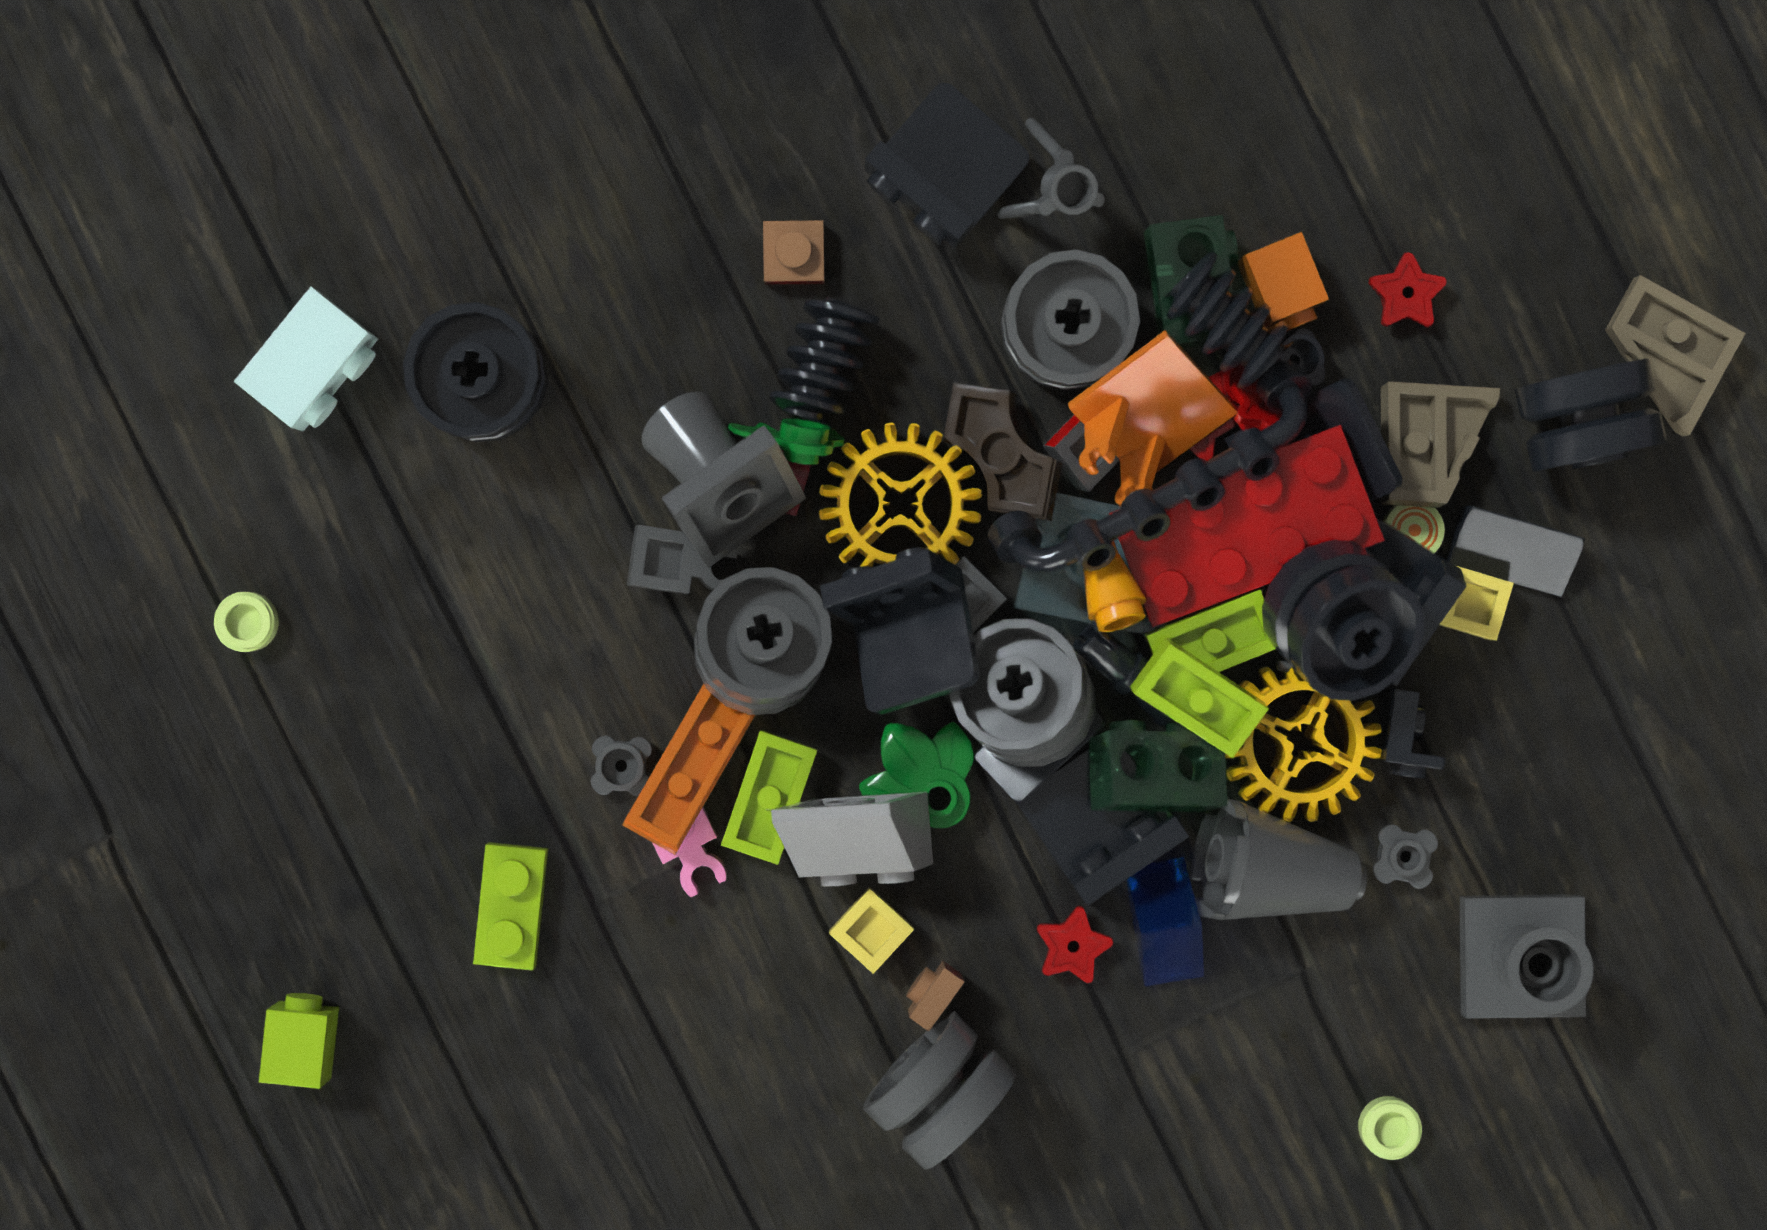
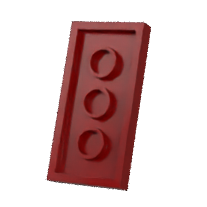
[1109,425,1385,627]

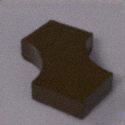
[943,383,1062,522]

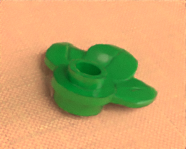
[728,419,845,465]
[859,722,974,829]

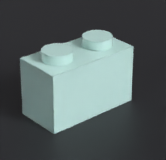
[234,287,378,432]

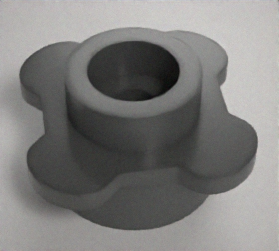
[591,735,652,796]
[1373,824,1438,889]

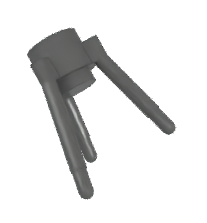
[996,118,1105,219]

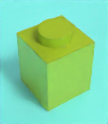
[259,993,339,1089]

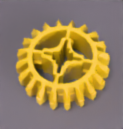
[819,423,982,567]
[1218,666,1382,822]

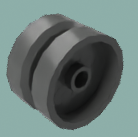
[1000,249,1140,392]
[694,567,832,715]
[950,619,1096,767]
[863,1011,1017,1170]

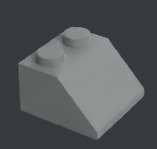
[771,792,933,887]

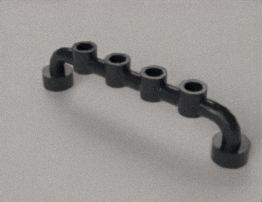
[988,361,1312,572]

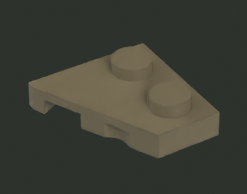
[1605,275,1746,436]
[1381,381,1500,508]

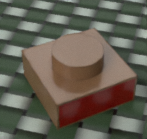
[763,220,824,284]
[906,961,964,1031]

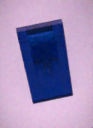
[1126,857,1204,986]

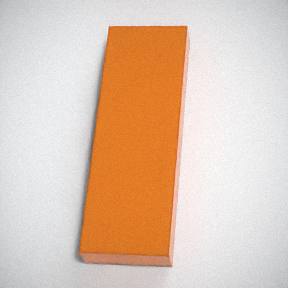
[623,684,755,855]

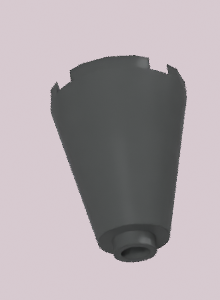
[1191,798,1367,920]

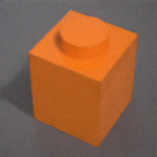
[1237,232,1329,331]

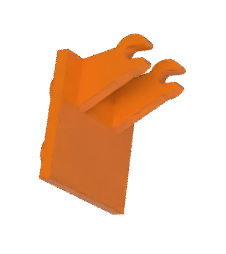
[1068,330,1237,507]

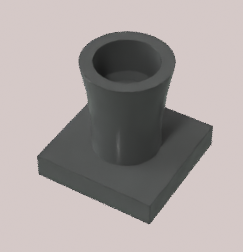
[642,392,806,568]
[1460,894,1594,1018]

